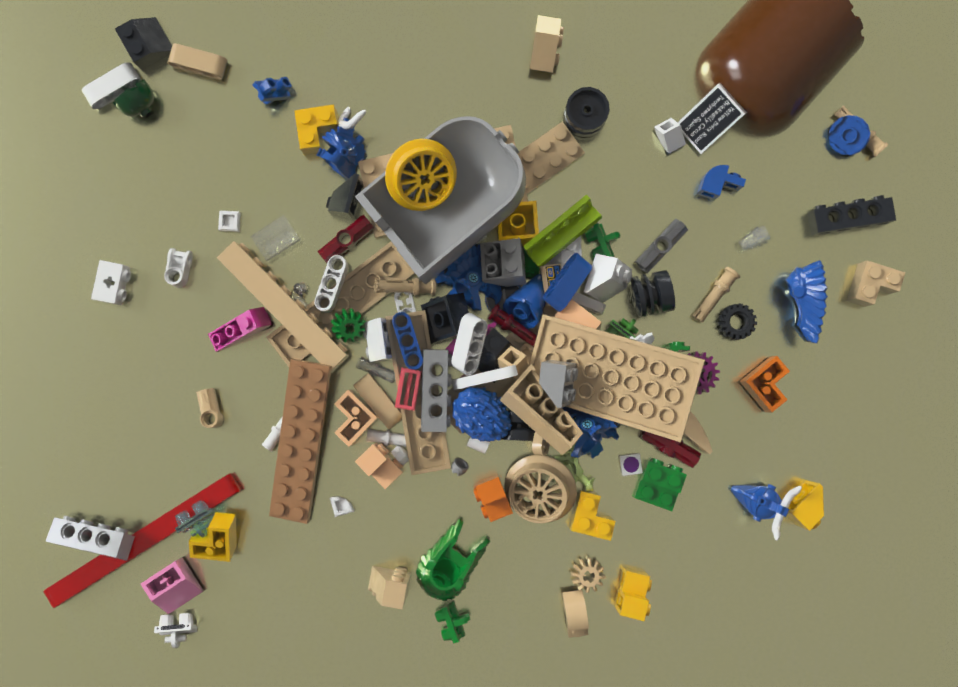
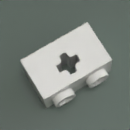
[91,260,131,305]

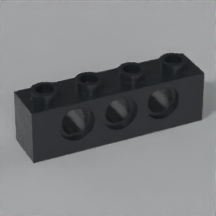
[807,195,896,236]

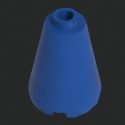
[503,274,546,328]

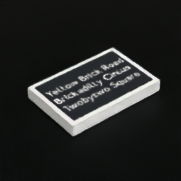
[678,83,747,154]

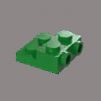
[633,458,687,511]

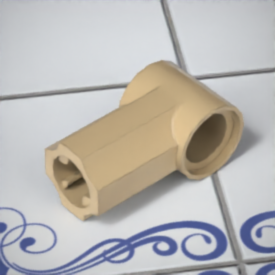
[196,388,224,428]

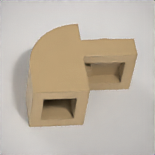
[498,343,534,380]
[562,590,589,638]

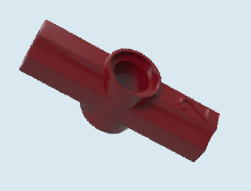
[317,214,374,263]
[640,431,701,468]

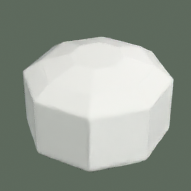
[391,446,409,465]

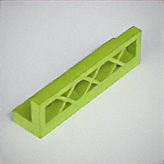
[523,194,602,269]

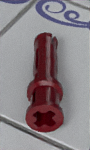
[487,304,537,347]

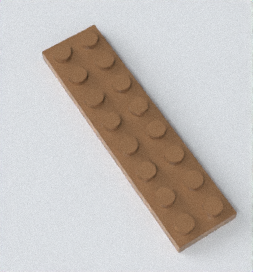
[269,359,332,524]

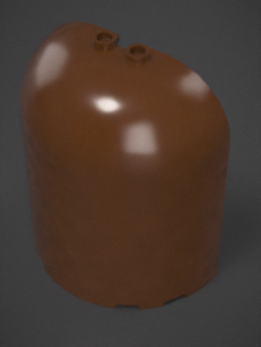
[696,0,864,136]

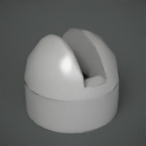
[451,458,469,476]

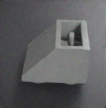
[480,238,526,287]
[539,360,578,408]

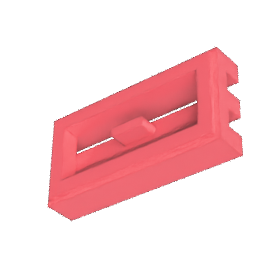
[395,367,422,411]

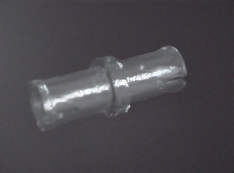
[356,356,395,383]

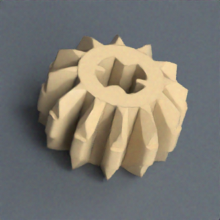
[571,557,606,593]

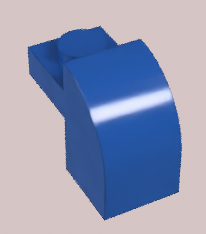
[697,165,746,200]

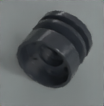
[631,270,675,317]

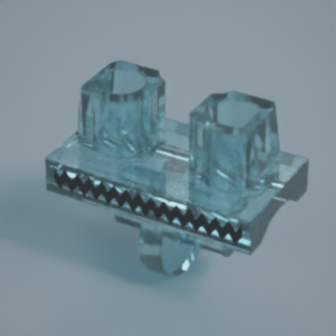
[175,500,215,537]

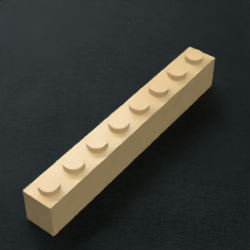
[217,241,349,373]

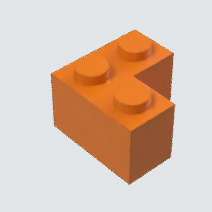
[740,356,790,413]
[473,474,513,522]

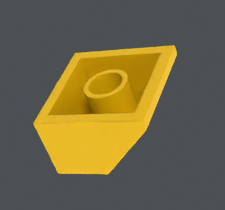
[787,480,824,531]

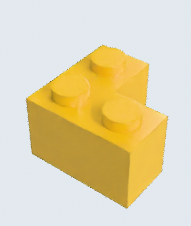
[294,104,338,155]
[569,489,616,541]
[189,512,237,562]
[614,567,652,621]

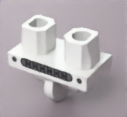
[154,613,197,648]

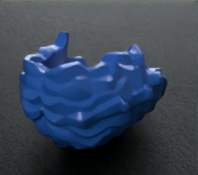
[452,386,512,442]

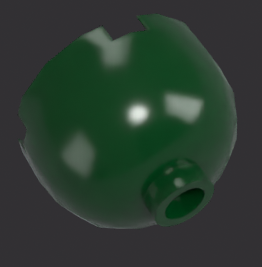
[113,79,154,117]

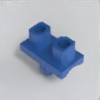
[252,77,292,104]

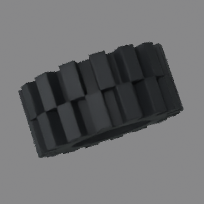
[717,303,757,340]

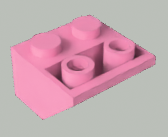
[141,557,203,614]

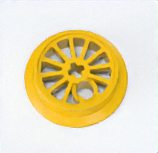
[385,139,457,211]

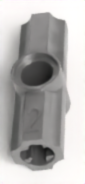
[635,219,688,273]

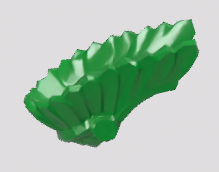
[416,518,491,601]

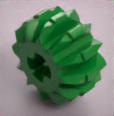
[331,308,365,343]

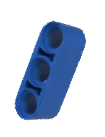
[543,253,592,312]
[392,312,423,370]

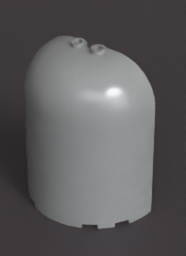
[355,116,526,284]

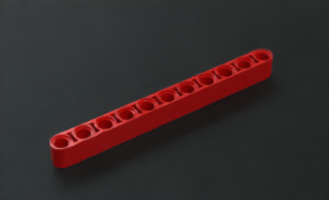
[43,473,241,609]

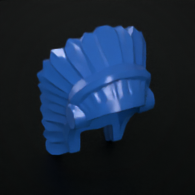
[785,260,828,344]

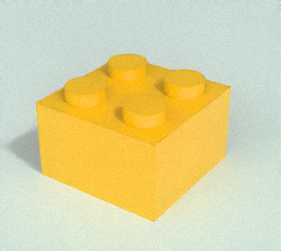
[498,201,539,246]

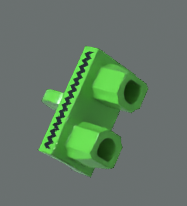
[606,318,639,338]

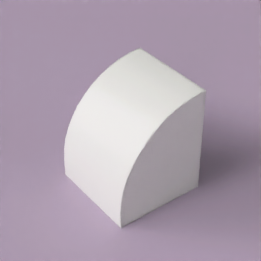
[654,118,686,153]

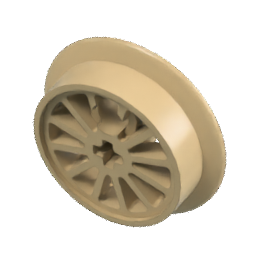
[505,455,577,523]

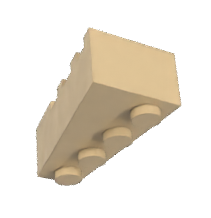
[500,364,583,455]

